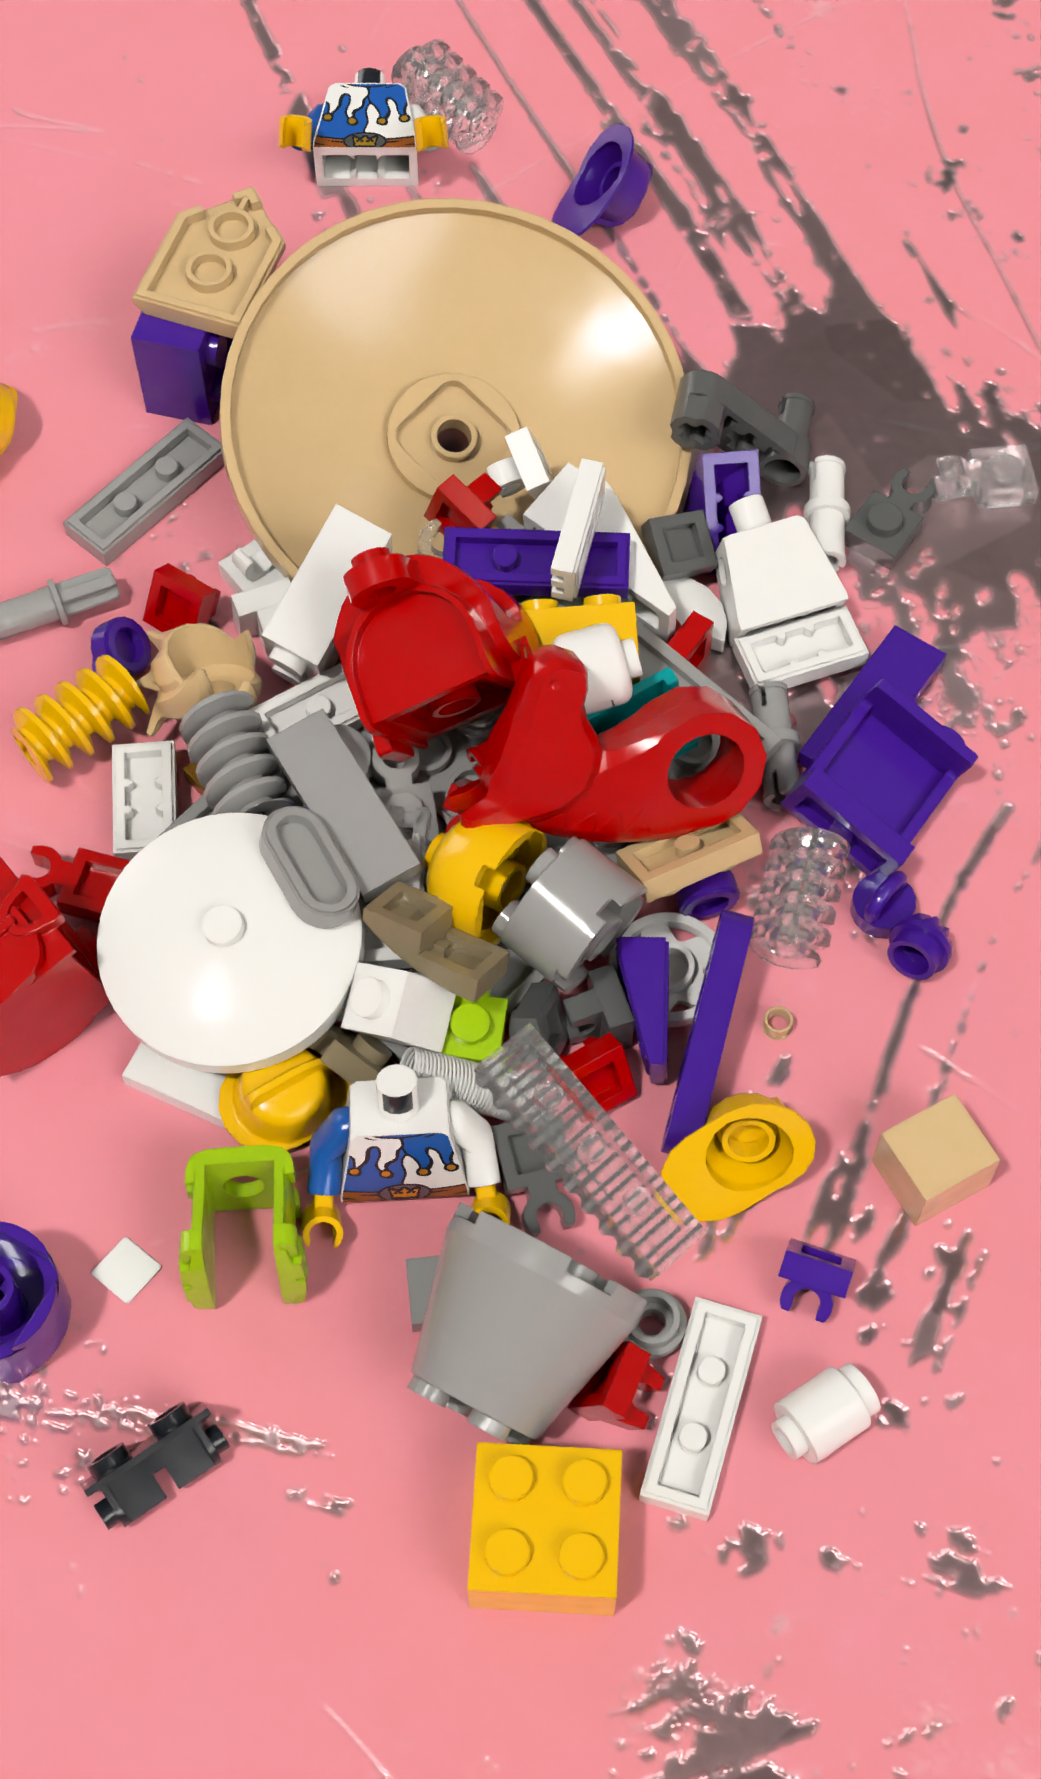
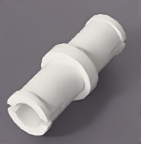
[803,455,850,572]

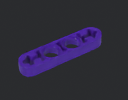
[661,909,754,1154]

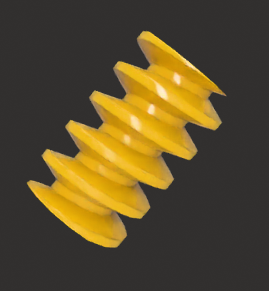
[11,655,151,783]

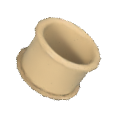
[763,1006,794,1040]

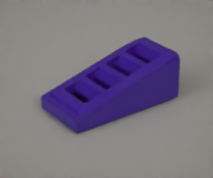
[615,937,670,1084]

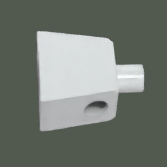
[715,494,849,648]

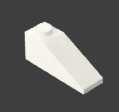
[523,462,677,642]

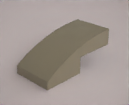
[362,881,510,1003]

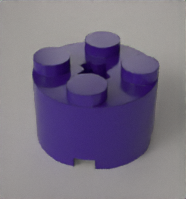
[0,1221,71,1384]

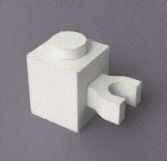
[336,962,456,1053]

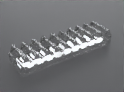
[474,1023,707,1281]

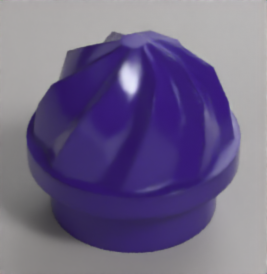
[887,913,952,980]

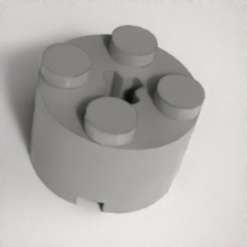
[492,837,647,993]

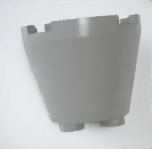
[407,1202,648,1445]

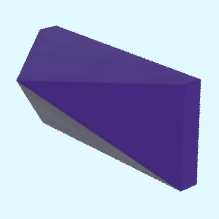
[683,449,761,574]

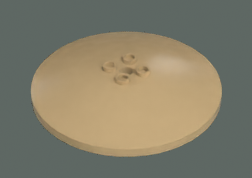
[220,198,692,582]

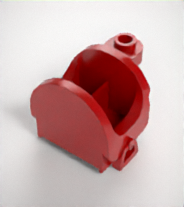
[334,547,541,763]
[0,857,110,1077]

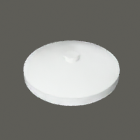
[97,813,366,1073]

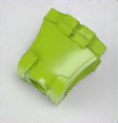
[179,1145,308,1309]

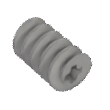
[179,690,295,816]

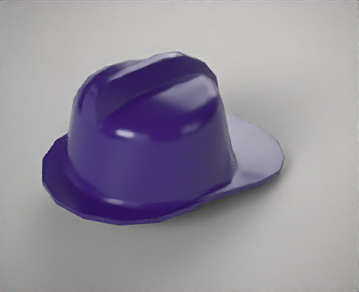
[552,123,653,236]

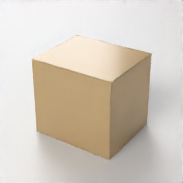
[871,1094,1001,1227]

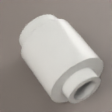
[771,1363,881,1464]

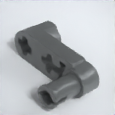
[670,370,816,487]

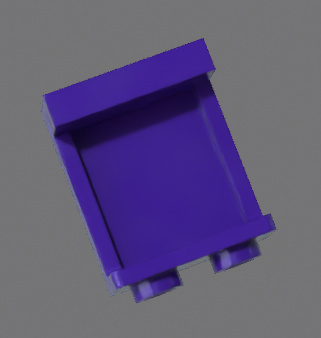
[780,679,978,876]

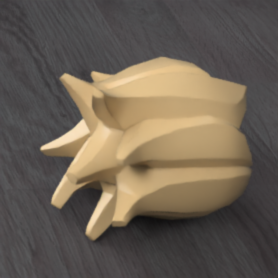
[136,623,262,748]

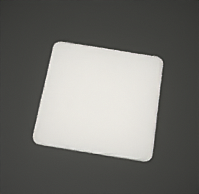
[92,1237,161,1303]

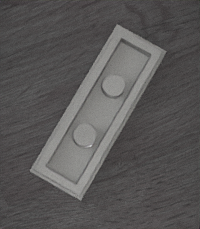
[63,417,224,566]
[266,708,422,903]

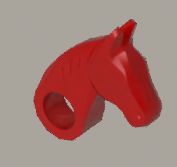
[449,644,767,843]

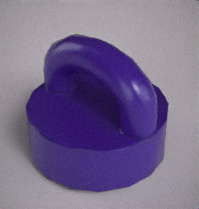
[91,616,151,677]
[673,870,740,920]
[850,871,916,938]

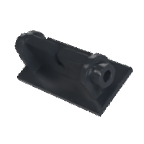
[80,1401,230,1530]

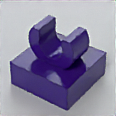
[778,1238,856,1323]

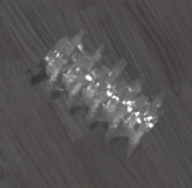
[391,39,504,154]
[749,827,851,970]

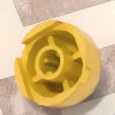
[424,821,547,945]

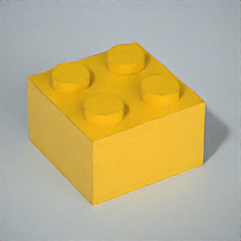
[467,1442,622,1616]

